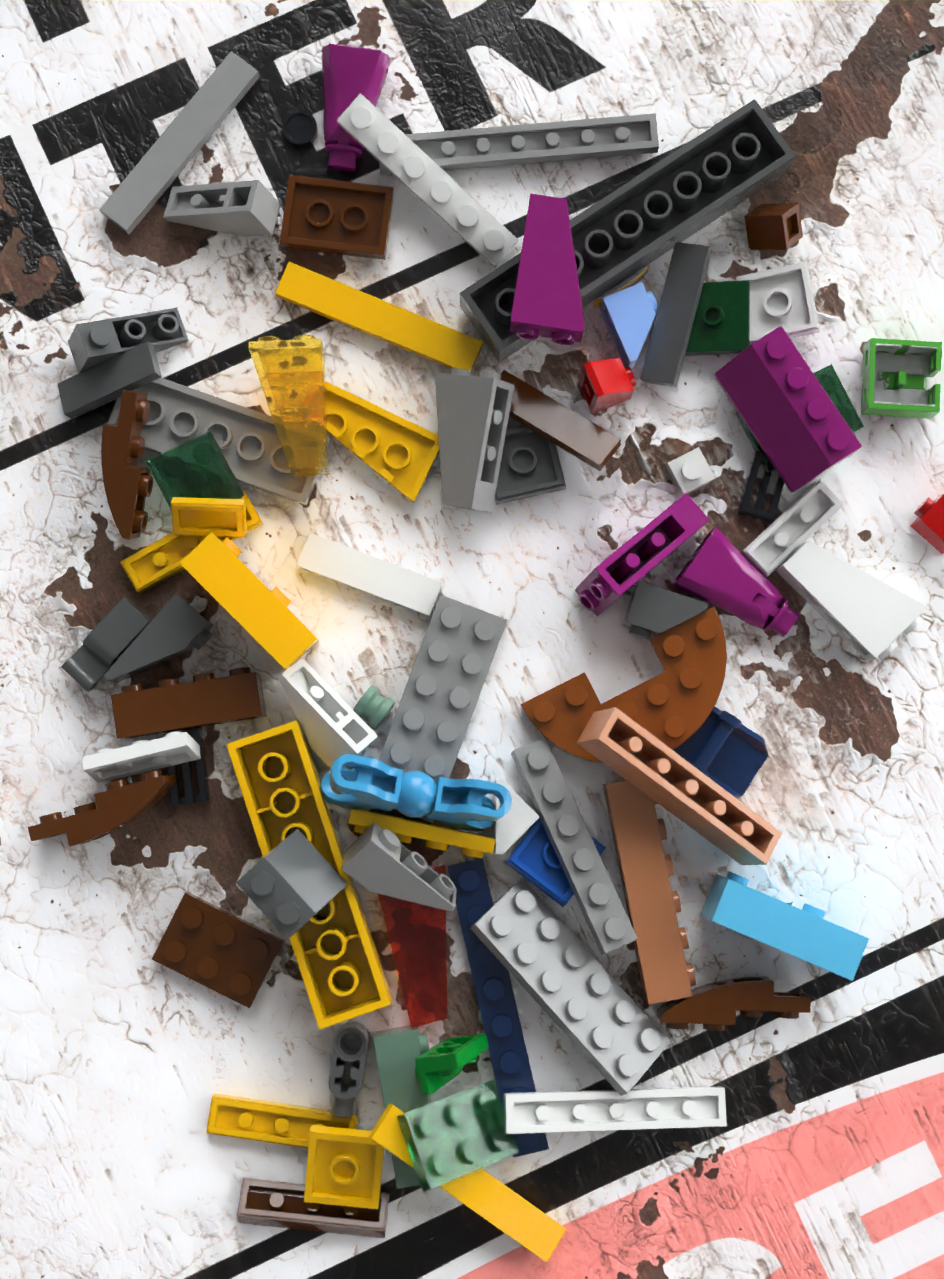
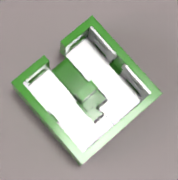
[861,338,942,419]

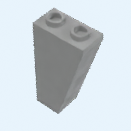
[435,368,514,513]

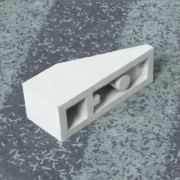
[278,658,378,768]

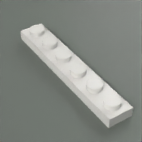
[337,93,518,268]
[503,1086,727,1134]

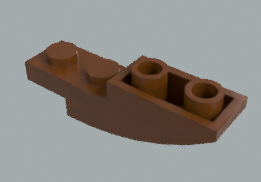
[101,390,153,540]
[28,770,176,847]
[657,976,811,1031]

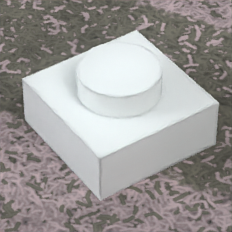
[666,447,715,496]

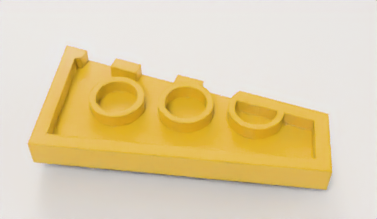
[301,377,440,504]

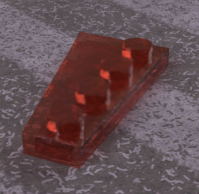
[378,864,447,1028]

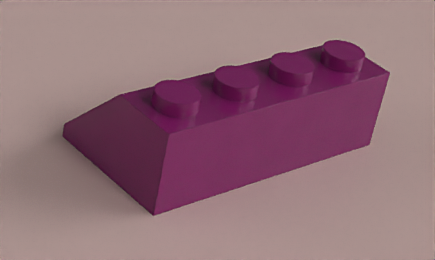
[713,326,862,493]

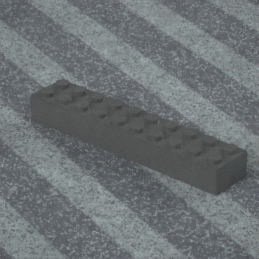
[460,99,796,363]

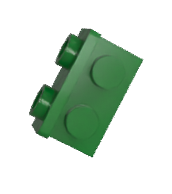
[415,1033,489,1096]

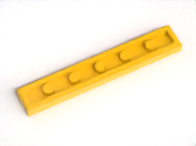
[275,262,483,371]
[368,1103,566,1262]

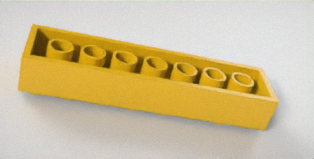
[226,720,393,1030]

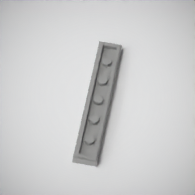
[99,51,260,235]

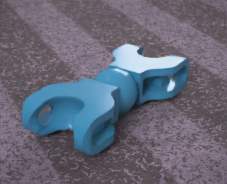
[320,754,511,832]

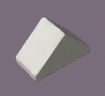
[495,780,539,854]

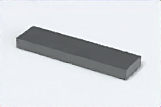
[640,242,712,388]

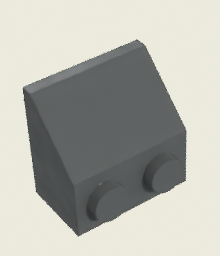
[236,829,348,940]

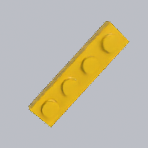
[348,808,496,858]

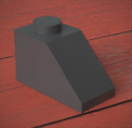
[622,581,708,640]

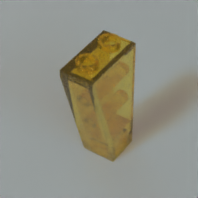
[249,334,329,476]

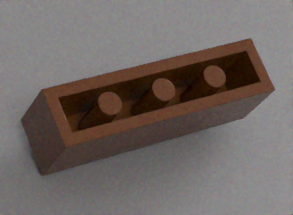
[111,667,267,739]

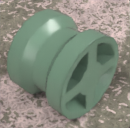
[353,685,396,731]

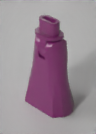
[321,44,391,172]
[674,527,799,637]

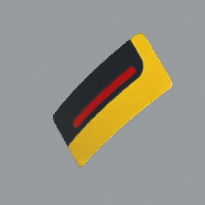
[593,264,650,308]

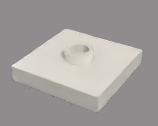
[736,261,819,345]

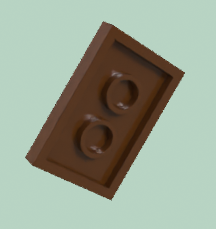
[280,175,394,260]
[152,892,284,1008]

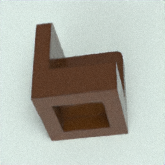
[744,203,803,250]

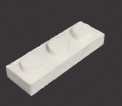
[83,732,201,783]

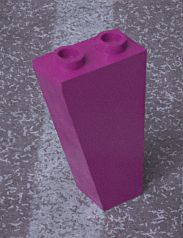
[509,193,585,345]
[575,493,710,617]

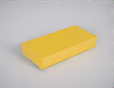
[171,497,247,538]

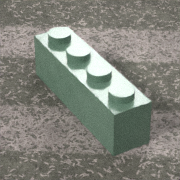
[373,1024,442,1189]

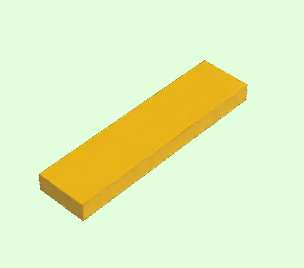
[120,492,264,594]
[206,1093,358,1148]

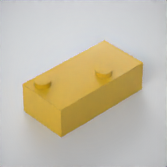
[180,532,319,670]

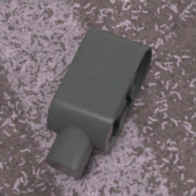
[328,1022,370,1117]

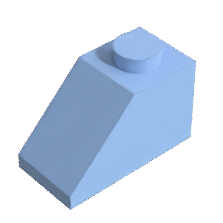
[600,282,658,370]

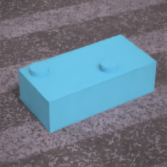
[700,871,869,981]

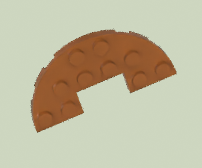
[520,607,727,764]

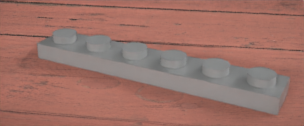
[511,737,638,955]

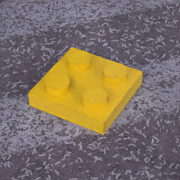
[304,1125,384,1209]

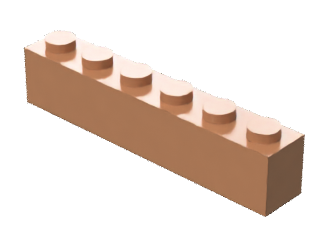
[577,707,782,865]
[602,780,696,1005]

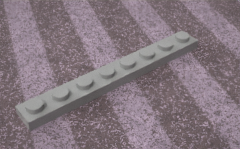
[379,113,659,176]

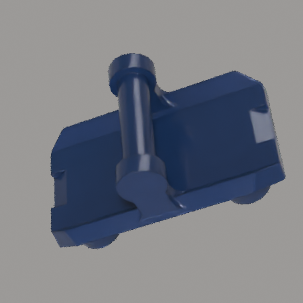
[673,706,768,799]

